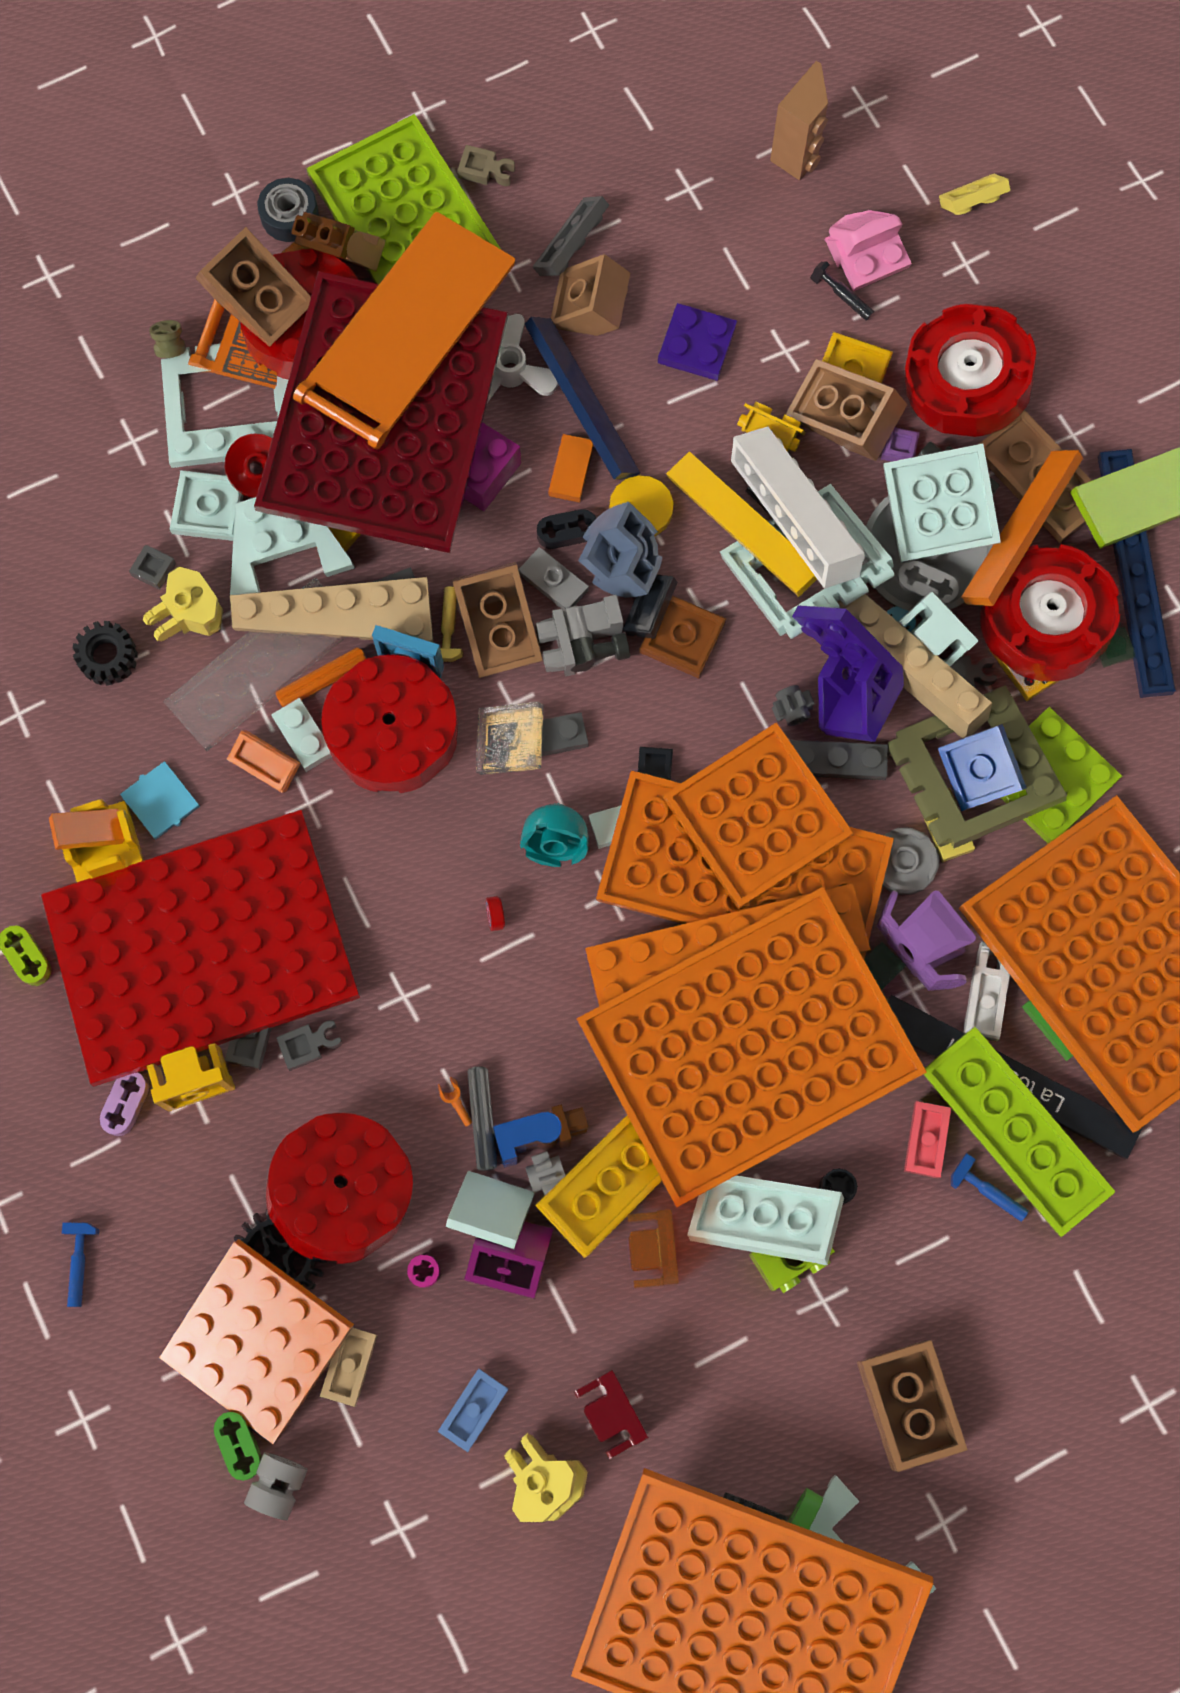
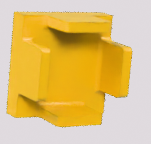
[62,799,144,882]
[147,1043,235,1112]

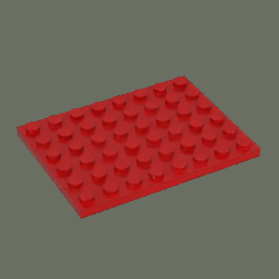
[41,810,360,1087]

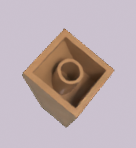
[551,254,630,336]

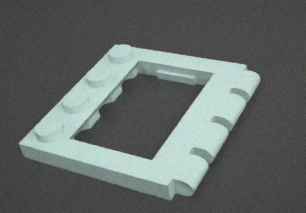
[161,343,288,468]
[720,484,895,639]

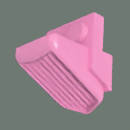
[825,210,912,291]

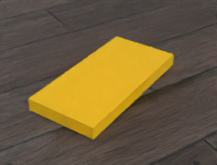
[535,1115,662,1258]

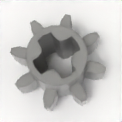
[525,1151,565,1195]

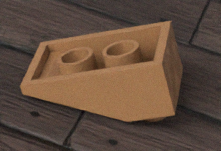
[195,227,311,347]
[785,359,907,461]
[453,562,543,678]

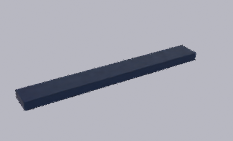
[1097,449,1176,698]

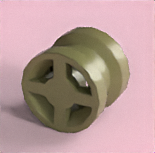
[149,320,186,358]

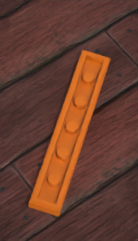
[961,450,1083,606]

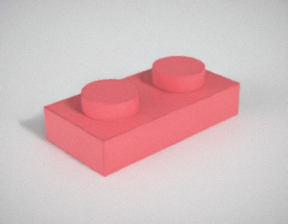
[904,1101,951,1179]

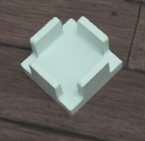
[898,592,979,666]

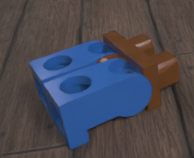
[493,1104,588,1168]

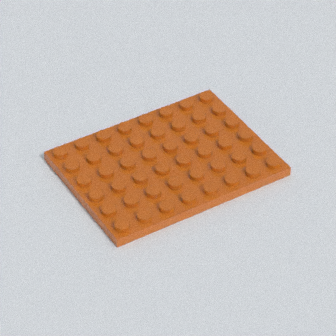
[959,795,1180,1133]
[576,887,927,1208]
[571,1468,933,1693]

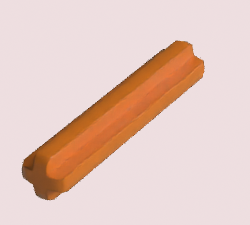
[275,647,367,707]

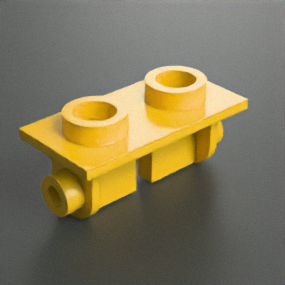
[737,401,806,452]

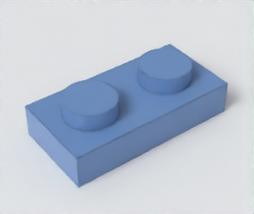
[438,1368,509,1452]

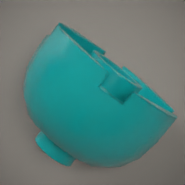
[520,803,589,867]

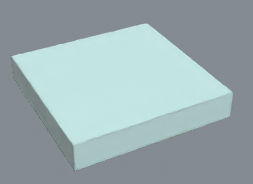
[170,470,243,541]
[446,1171,535,1249]

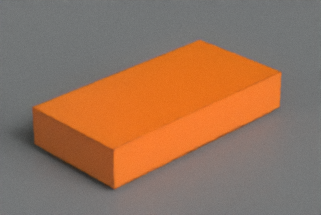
[548,434,594,503]
[227,730,301,793]
[49,809,125,850]

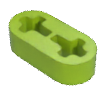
[0,925,51,986]

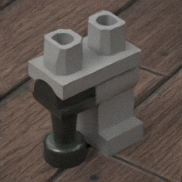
[536,595,630,677]

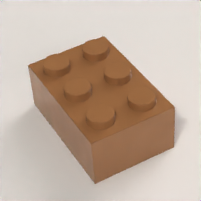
[857,1340,968,1472]

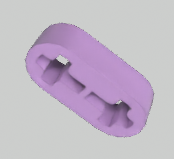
[100,1072,149,1136]

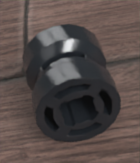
[818,1168,858,1206]

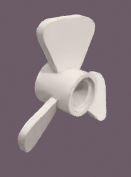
[487,314,559,403]

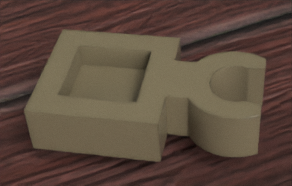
[457,145,515,186]

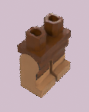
[292,212,386,271]

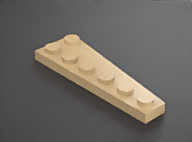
[230,577,433,643]

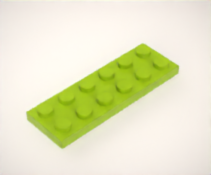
[923,1027,1116,1237]

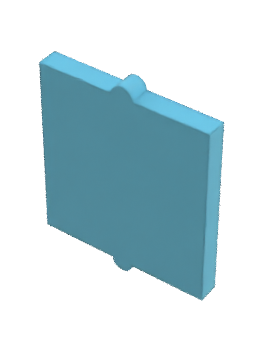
[120,761,200,840]

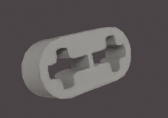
[897,560,959,604]

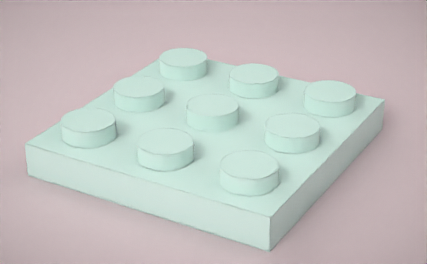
[883,444,1001,563]

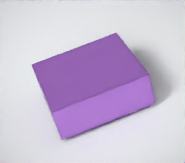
[881,427,920,462]

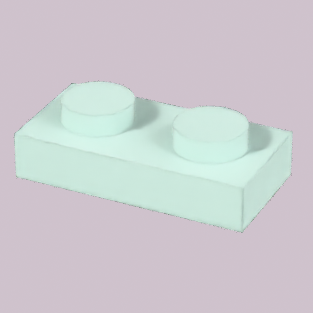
[271,698,332,772]

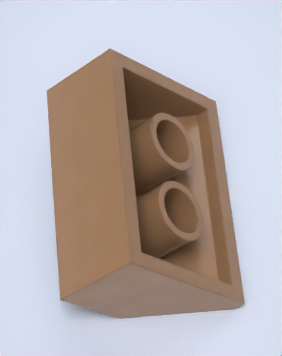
[770,61,828,181]

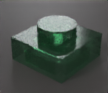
[1099,627,1135,668]

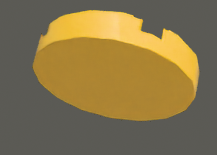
[609,475,673,536]

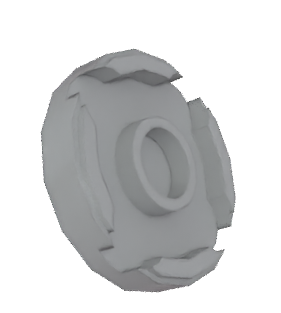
[882,828,939,895]

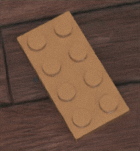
[979,410,1092,544]

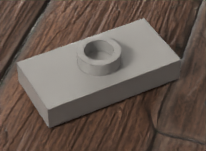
[518,547,589,610]

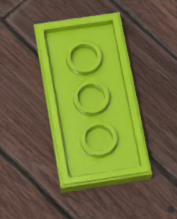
[1070,447,1180,549]

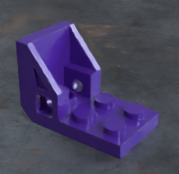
[792,605,904,742]

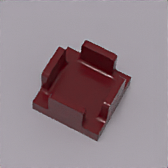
[574,1370,649,1459]

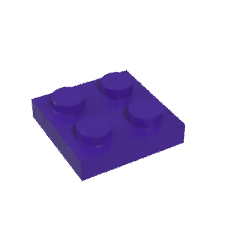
[658,303,737,381]

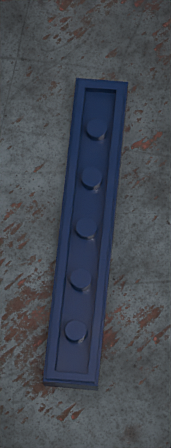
[524,316,641,480]

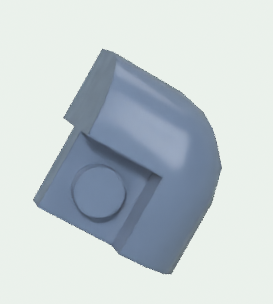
[578,502,663,598]

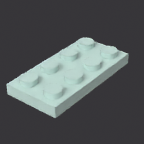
[687,1175,844,1265]

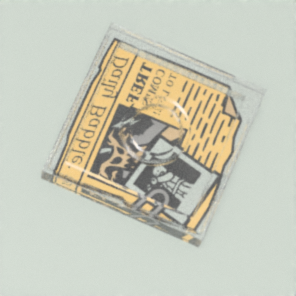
[476,701,543,775]

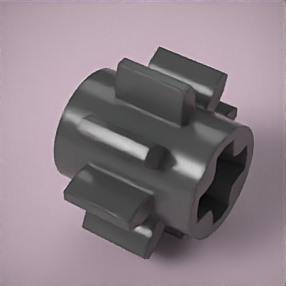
[772,685,815,726]

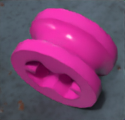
[407,1255,440,1288]

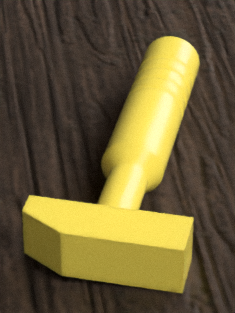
[440,586,463,662]

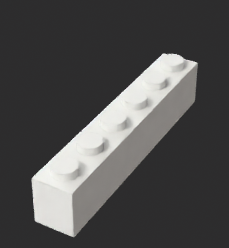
[731,427,865,589]

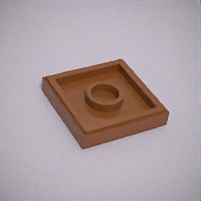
[639,595,726,679]

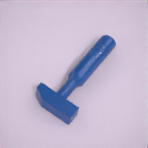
[951,1153,1029,1222]
[62,1223,99,1307]

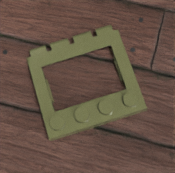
[887,685,1067,848]

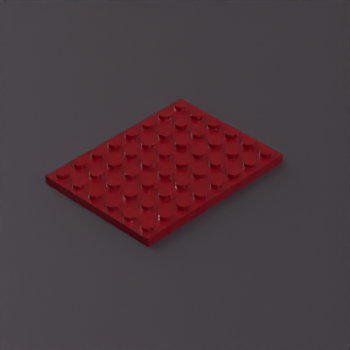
[254,271,508,553]

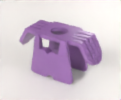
[877,891,976,991]

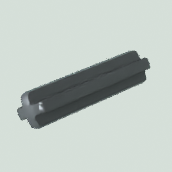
[467,1066,497,1171]

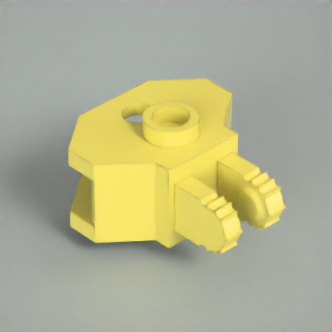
[143,567,223,642]
[504,1433,588,1522]

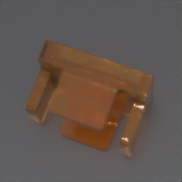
[627,1209,679,1289]

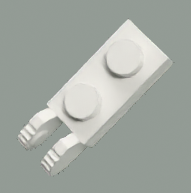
[963,941,1010,1041]

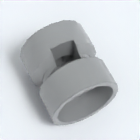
[244,1452,308,1520]

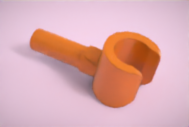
[438,1077,472,1127]

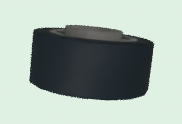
[257,177,319,242]

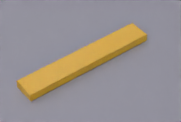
[666,451,817,597]

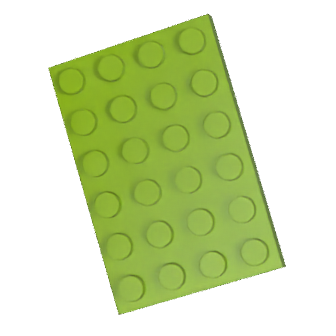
[306,114,501,284]

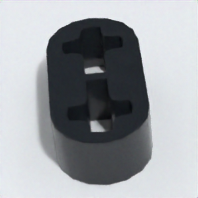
[537,509,596,549]

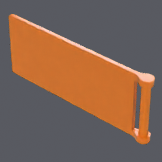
[293,212,515,450]

